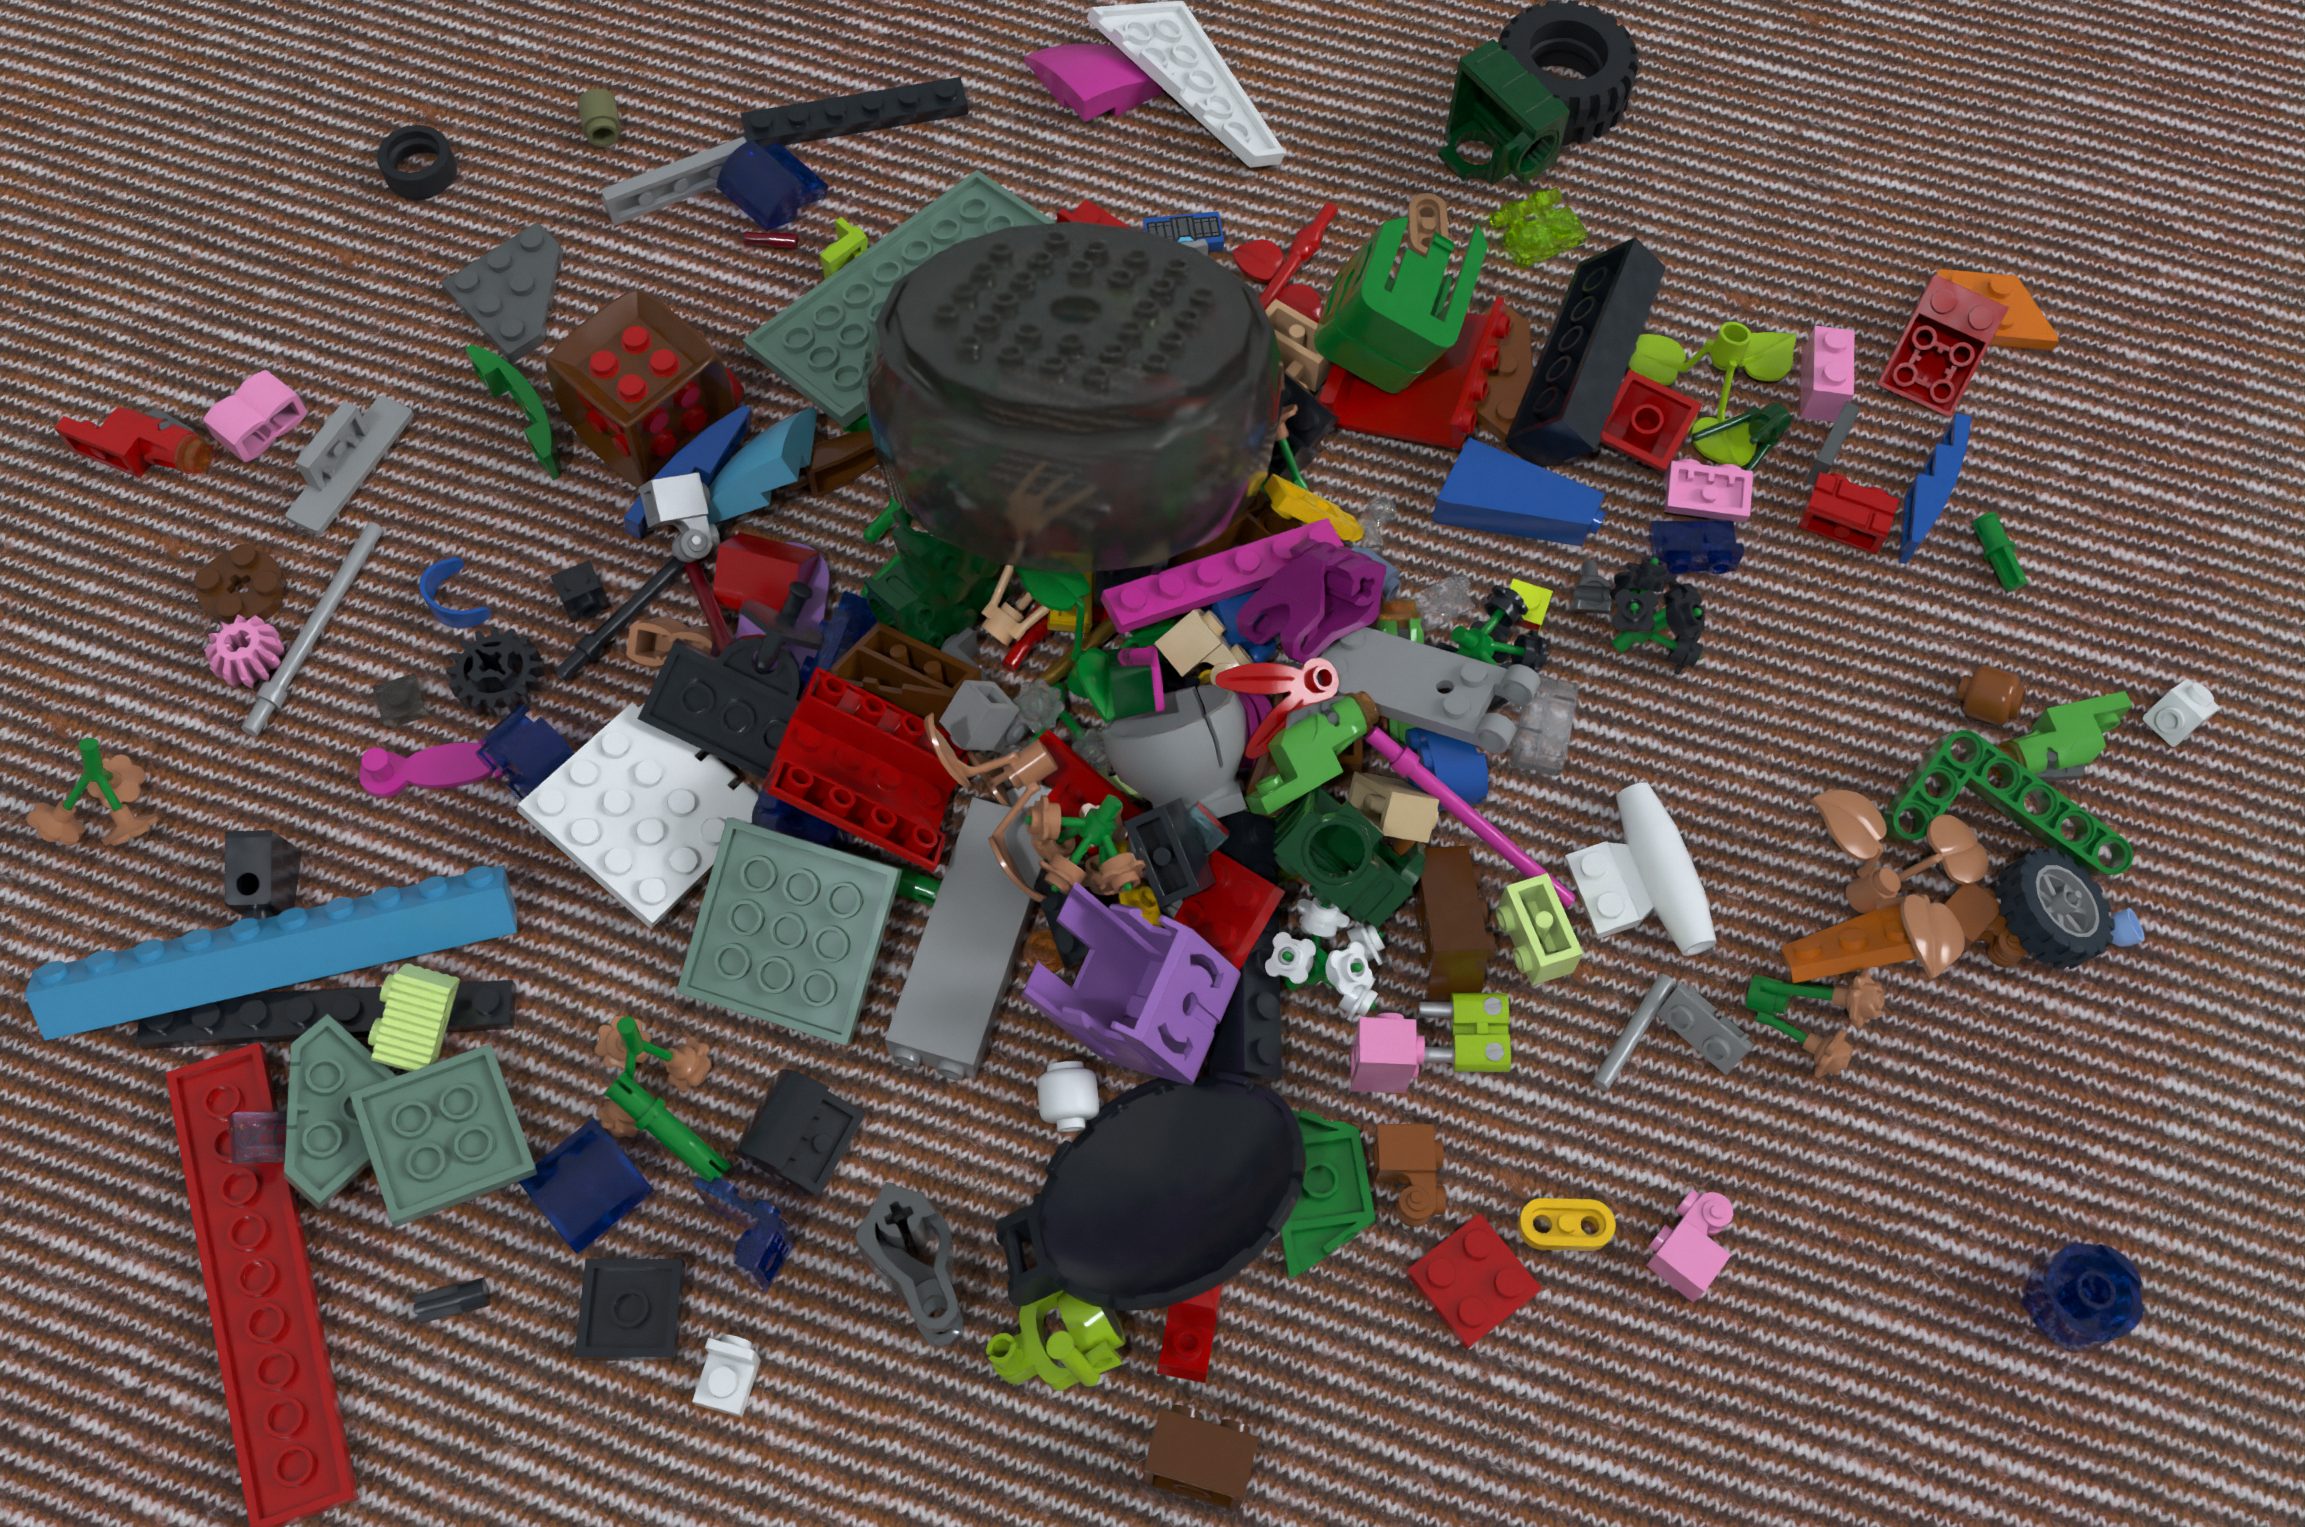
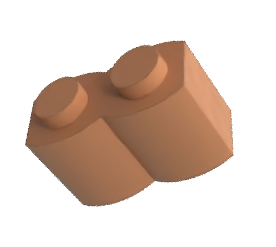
[626,617,720,666]

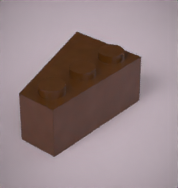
[1413,846,1495,1002]

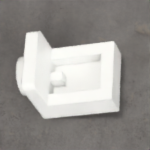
[2143,679,2220,747]

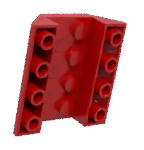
[762,666,969,872]

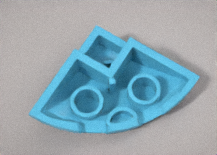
[707,407,817,524]

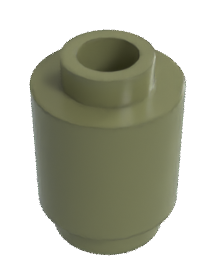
[578,89,621,147]

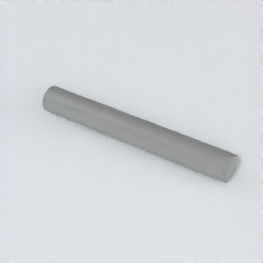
[1592,974,1675,1091]

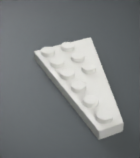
[1087,1,1286,168]

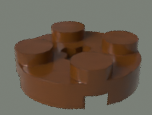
[194,544,287,625]

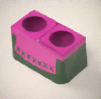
[1108,645,1165,719]

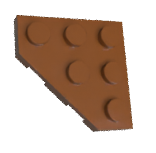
[1476,304,1533,446]

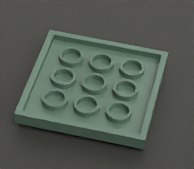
[676,817,903,1046]

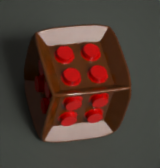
[546,289,736,489]

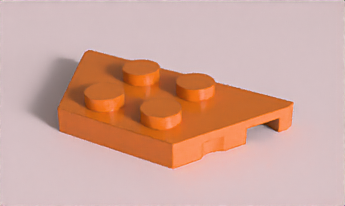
[1937,269,2059,351]

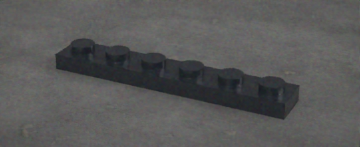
[741,77,969,151]

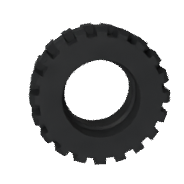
[1498,0,1639,145]

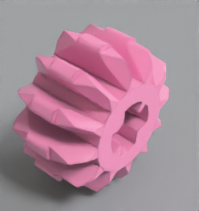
[204,614,285,689]

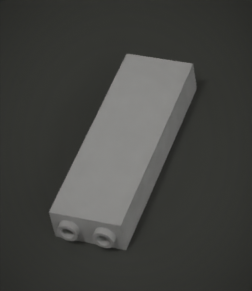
[885,797,1049,1080]

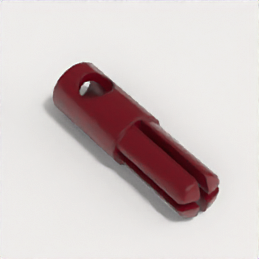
[743,232,799,249]

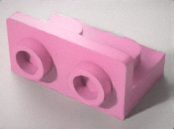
[1663,459,1753,523]

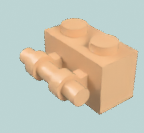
[1235,299,1333,392]

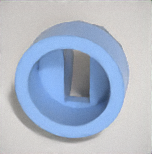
[2110,908,2145,947]

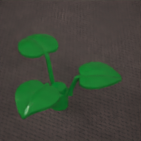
[1013,557,1177,723]

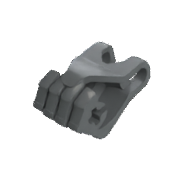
[855,1182,964,1348]

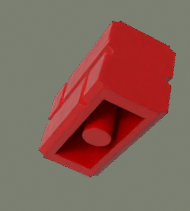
[1797,472,1899,555]

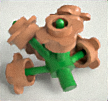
[1025,794,1146,895]

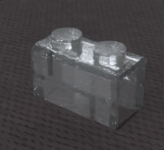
[1507,674,1579,777]

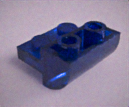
[716,140,829,231]
[519,1117,655,1254]

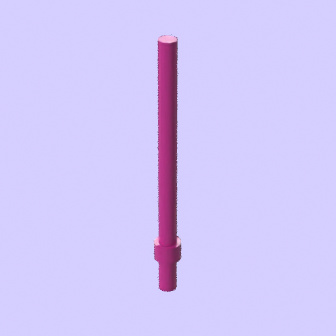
[1365,726,1576,909]

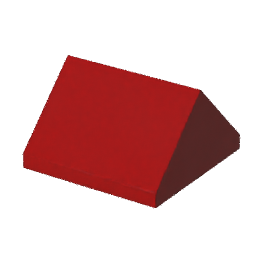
[1600,369,1703,473]
[713,532,820,612]

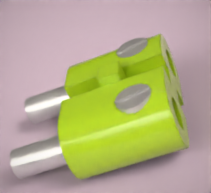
[1419,993,1511,1072]

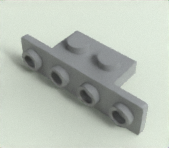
[285,396,414,535]

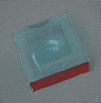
[1187,801,1230,858]

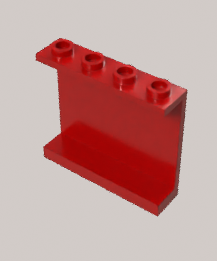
[1319,297,1511,449]

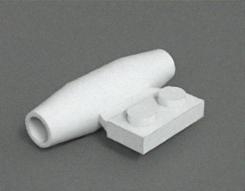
[1565,783,1717,956]

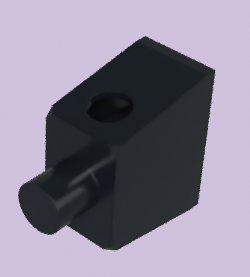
[224,830,302,920]

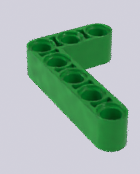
[1882,730,2133,876]

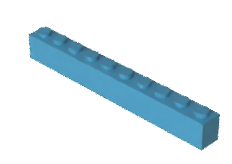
[24,865,517,1041]

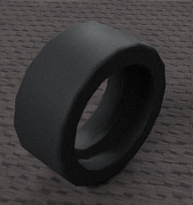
[377,125,457,200]

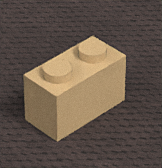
[1347,771,1439,843]

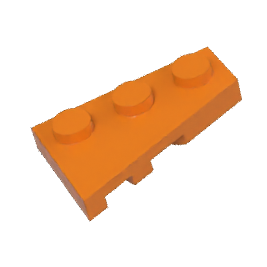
[1780,906,1918,983]

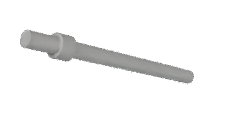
[241,522,384,737]

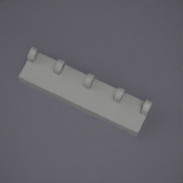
[600,137,755,226]

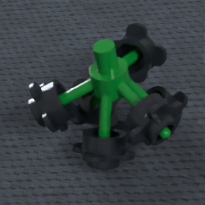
[1610,557,1705,675]
[1435,585,1548,710]

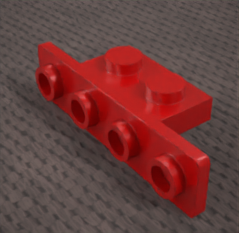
[1038,730,1144,857]

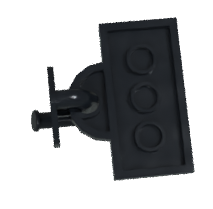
[637,581,825,779]

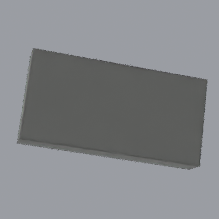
[1805,401,1860,485]

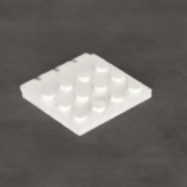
[517,702,767,929]

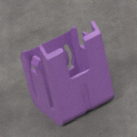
[1020,881,1241,1085]

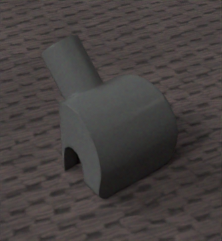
[1570,561,1612,614]

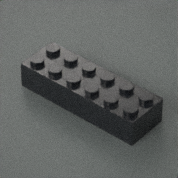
[1505,237,1666,468]

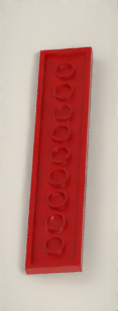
[165,1042,359,1527]

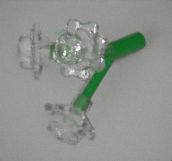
[1000,678,1109,770]

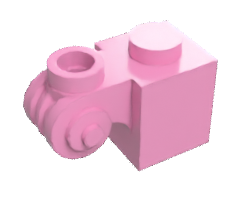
[1646,1189,1733,1302]

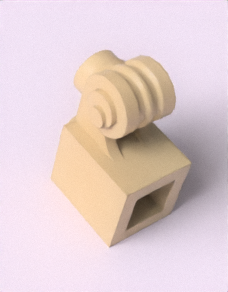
[1154,608,1254,685]

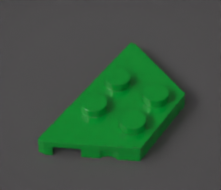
[1280,1109,1376,1280]

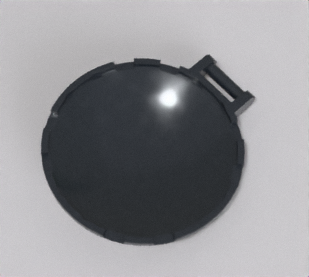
[995,1071,1306,1311]

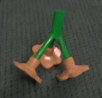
[26,738,159,846]

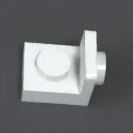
[692,1334,761,1418]

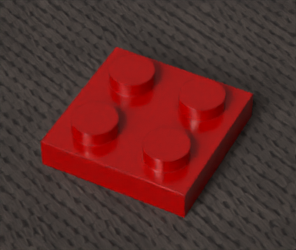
[1173,849,1285,971]
[1405,1213,1542,1351]

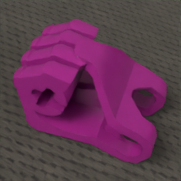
[1236,538,1387,664]

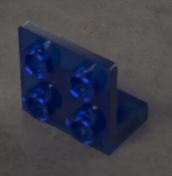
[693,1177,795,1294]

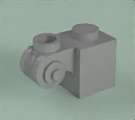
[639,472,720,563]
[939,680,1030,752]

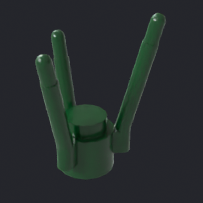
[1692,403,1791,471]

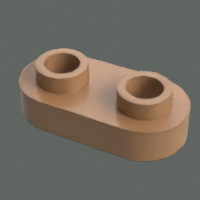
[1407,193,1449,258]

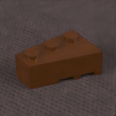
[827,621,982,730]

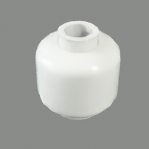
[1037,1061,1099,1132]

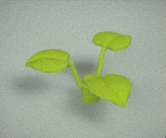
[1627,322,1796,467]

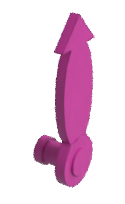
[359,737,522,798]

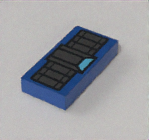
[1143,211,1224,257]

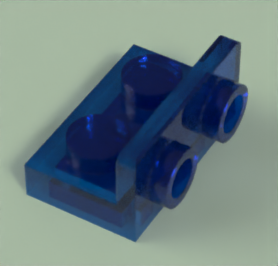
[1649,521,1745,575]

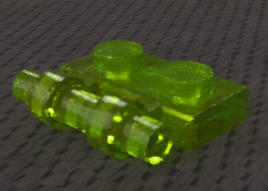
[1489,187,1589,269]

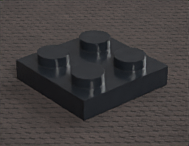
[574,1258,686,1361]

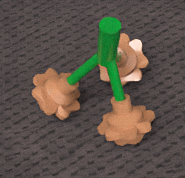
[594,1016,711,1138]

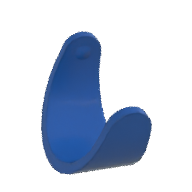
[419,557,491,628]

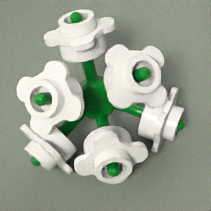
[1265,897,1385,1022]

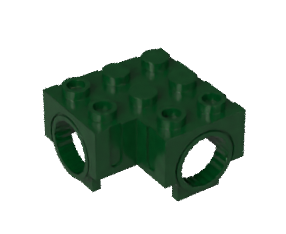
[1438,39,1570,185]
[864,484,1015,650]
[1273,786,1426,929]

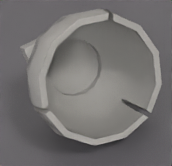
[1102,685,1249,826]

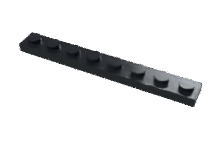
[136,980,517,1050]

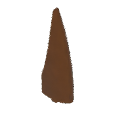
[785,416,953,499]

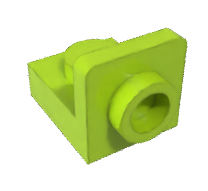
[820,217,868,280]

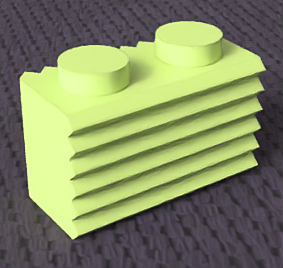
[368,964,460,1071]

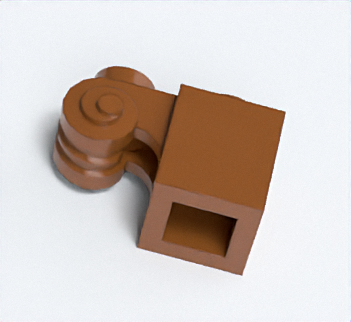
[1944,883,2028,968]
[1373,1124,1446,1227]

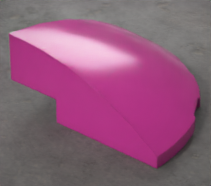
[1024,43,1165,122]

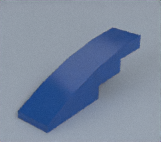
[624,405,751,540]
[1898,413,1972,564]

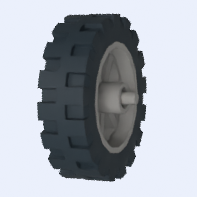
[1996,848,2115,969]

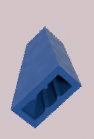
[1432,437,1606,547]

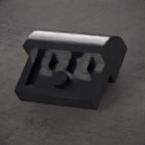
[1222,366,1339,478]
[732,1069,866,1198]

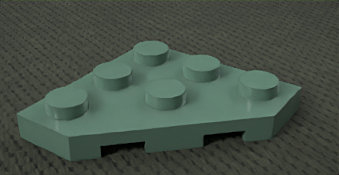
[284,1014,397,1210]

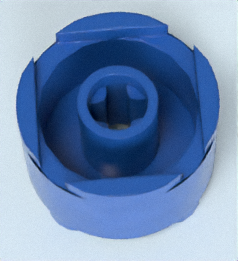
[1405,727,1488,811]

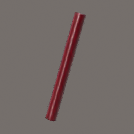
[685,560,734,653]

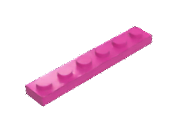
[1101,518,1344,634]

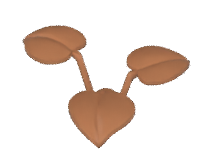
[924,713,1058,902]
[1810,790,1989,979]

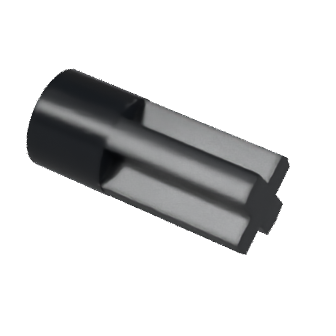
[414,1277,490,1324]

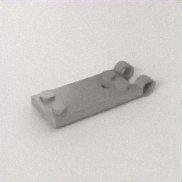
[1317,627,1541,754]

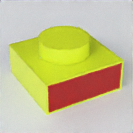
[1510,579,1553,633]

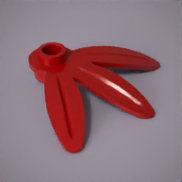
[1215,658,1339,786]

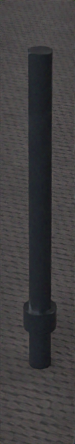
[553,515,741,683]

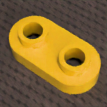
[1517,1198,1616,1251]

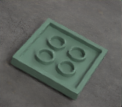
[349,1044,537,1228]

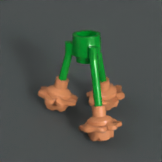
[1746,969,1885,1079]

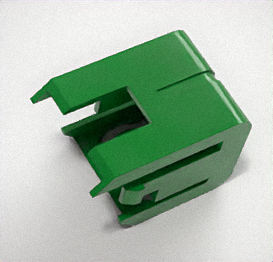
[1313,217,1488,394]

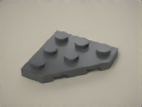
[441,221,563,364]

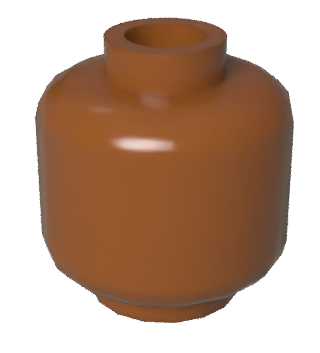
[1956,665,2026,726]

